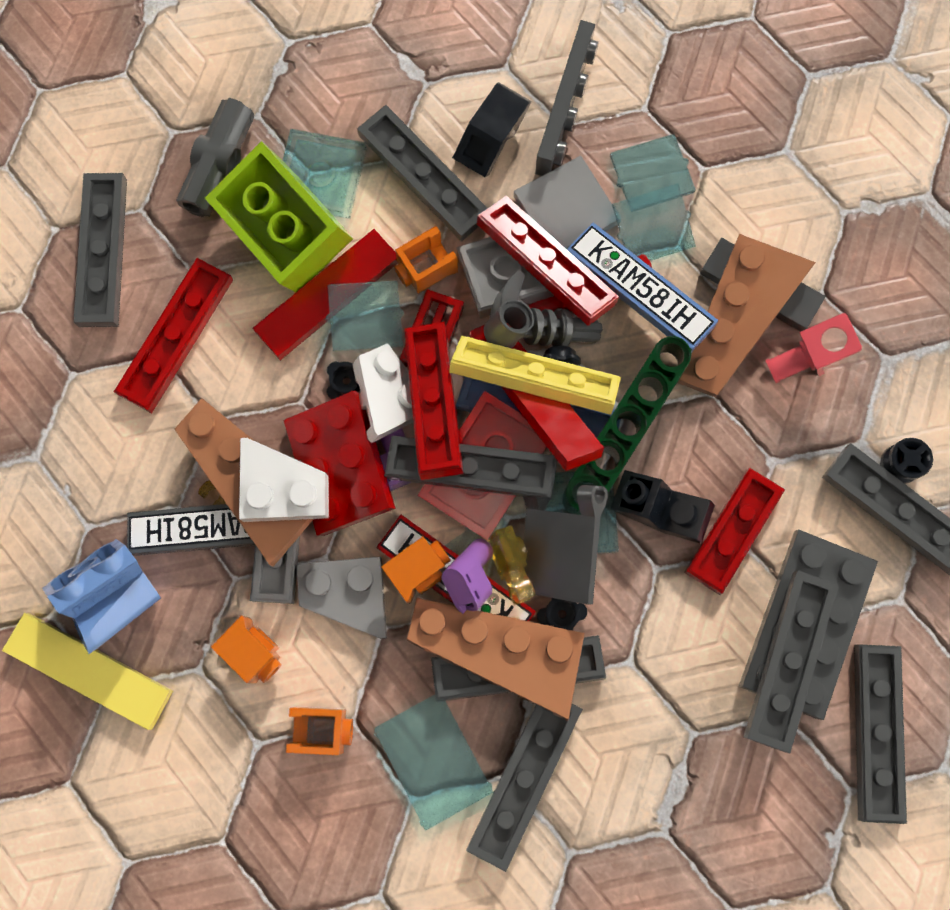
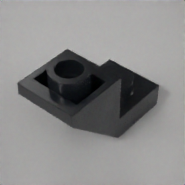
[452,82,532,177]
[611,470,715,544]

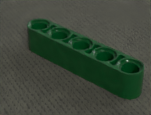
[562,336,691,515]

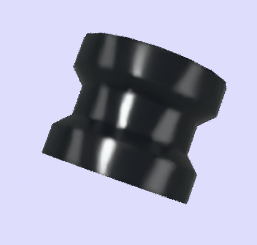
[880,437,934,484]

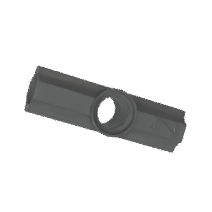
[176,98,255,217]

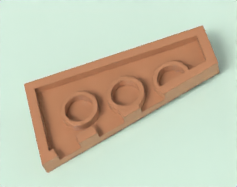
[678,234,816,398]
[174,398,313,567]
[407,598,585,721]

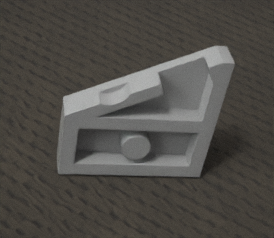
[297,557,387,639]

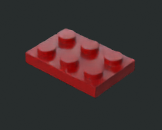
[417,390,547,541]
[283,391,396,536]

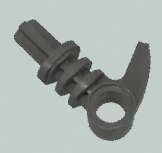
[484,270,603,348]

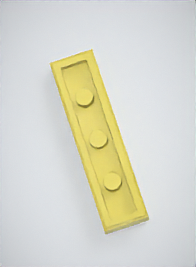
[449,336,621,415]
[2,613,173,730]

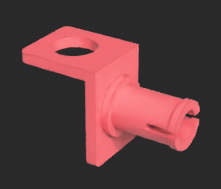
[765,313,862,383]

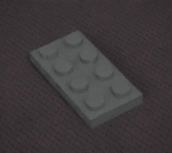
[739,529,878,720]

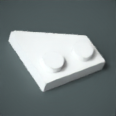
[352,343,414,443]
[239,438,329,522]

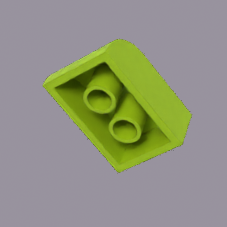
[205,141,354,293]

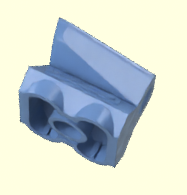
[42,539,161,654]

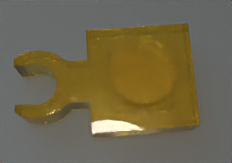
[487,525,535,606]

